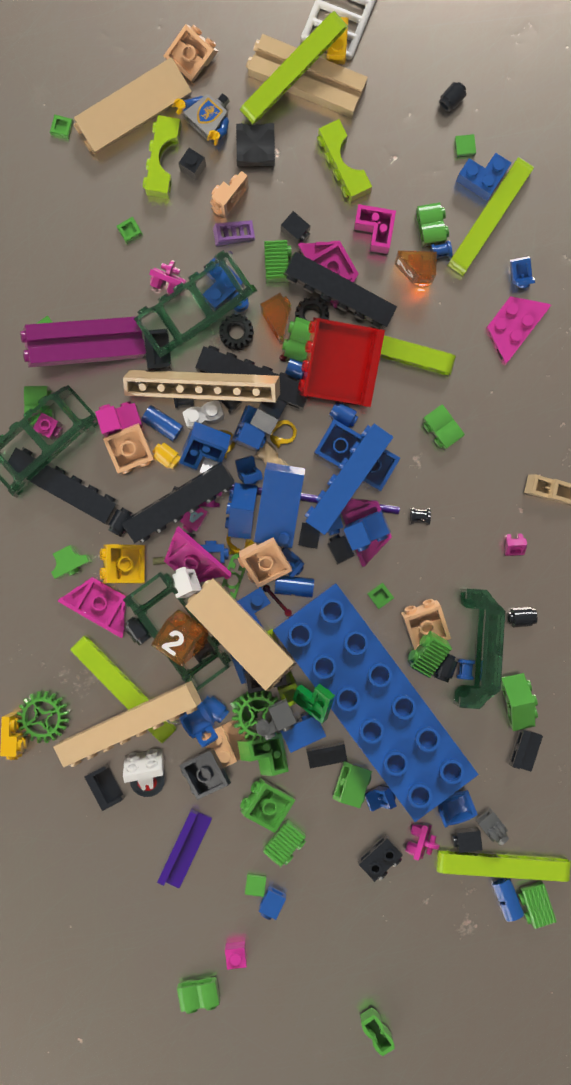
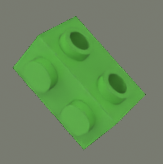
[332,761,372,808]

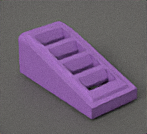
[213,220,255,246]

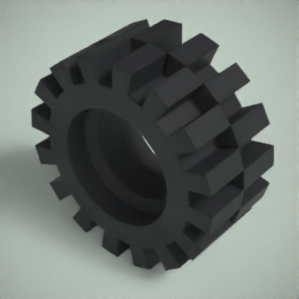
[295,296,329,320]
[219,313,254,350]

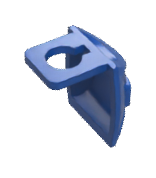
[179,702,218,747]
[438,790,478,828]

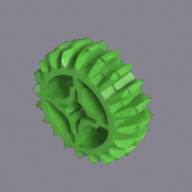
[232,690,278,742]
[17,691,69,743]

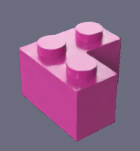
[354,204,396,254]
[95,401,144,436]

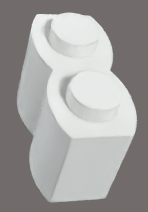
[183,401,224,429]

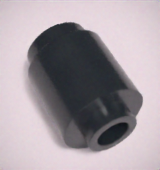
[439,82,467,112]
[108,507,132,537]
[507,607,538,628]
[124,616,151,646]
[434,654,458,683]

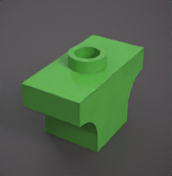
[51,545,92,579]

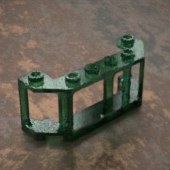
[134,250,257,358]
[0,385,99,498]
[123,572,231,691]
[453,589,506,709]

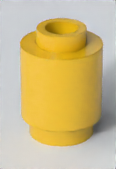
[152,443,180,470]

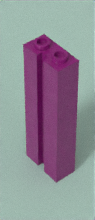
[20,316,146,368]

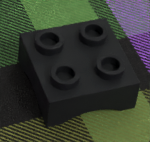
[236,123,275,166]

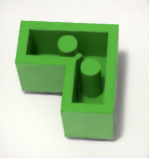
[501,673,538,731]
[237,733,289,776]

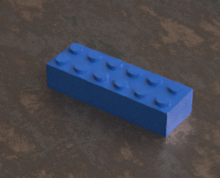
[304,423,393,535]

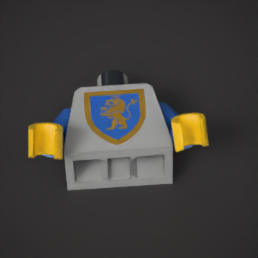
[172,93,230,146]

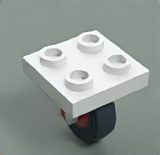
[123,748,165,797]

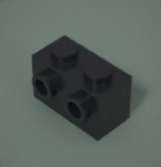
[358,835,403,882]

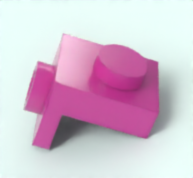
[33,413,63,441]

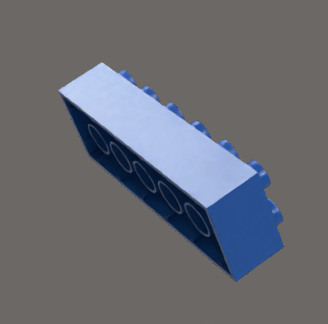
[273,583,479,822]

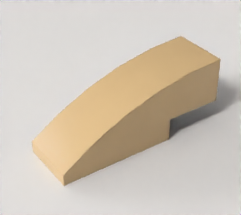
[524,474,571,505]

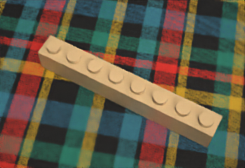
[123,370,280,402]
[53,681,202,767]

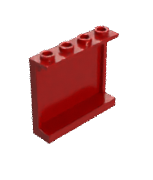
[298,317,385,407]

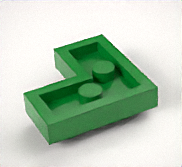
[293,684,335,724]

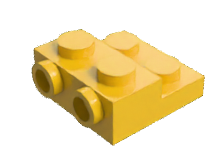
[99,544,145,583]
[0,713,28,760]

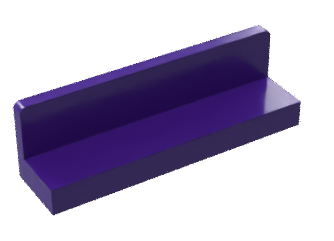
[157,808,212,888]

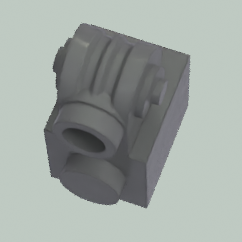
[256,699,297,740]
[476,808,509,845]

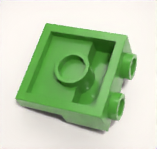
[240,778,296,833]

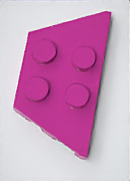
[298,241,359,309]
[486,296,551,364]
[341,498,392,567]
[164,526,232,584]
[58,577,126,638]

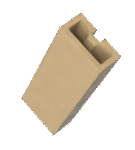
[246,34,368,118]
[73,57,192,154]
[185,579,297,691]

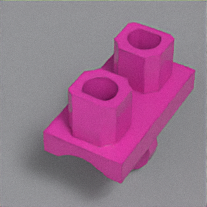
[149,260,186,295]
[405,823,440,861]

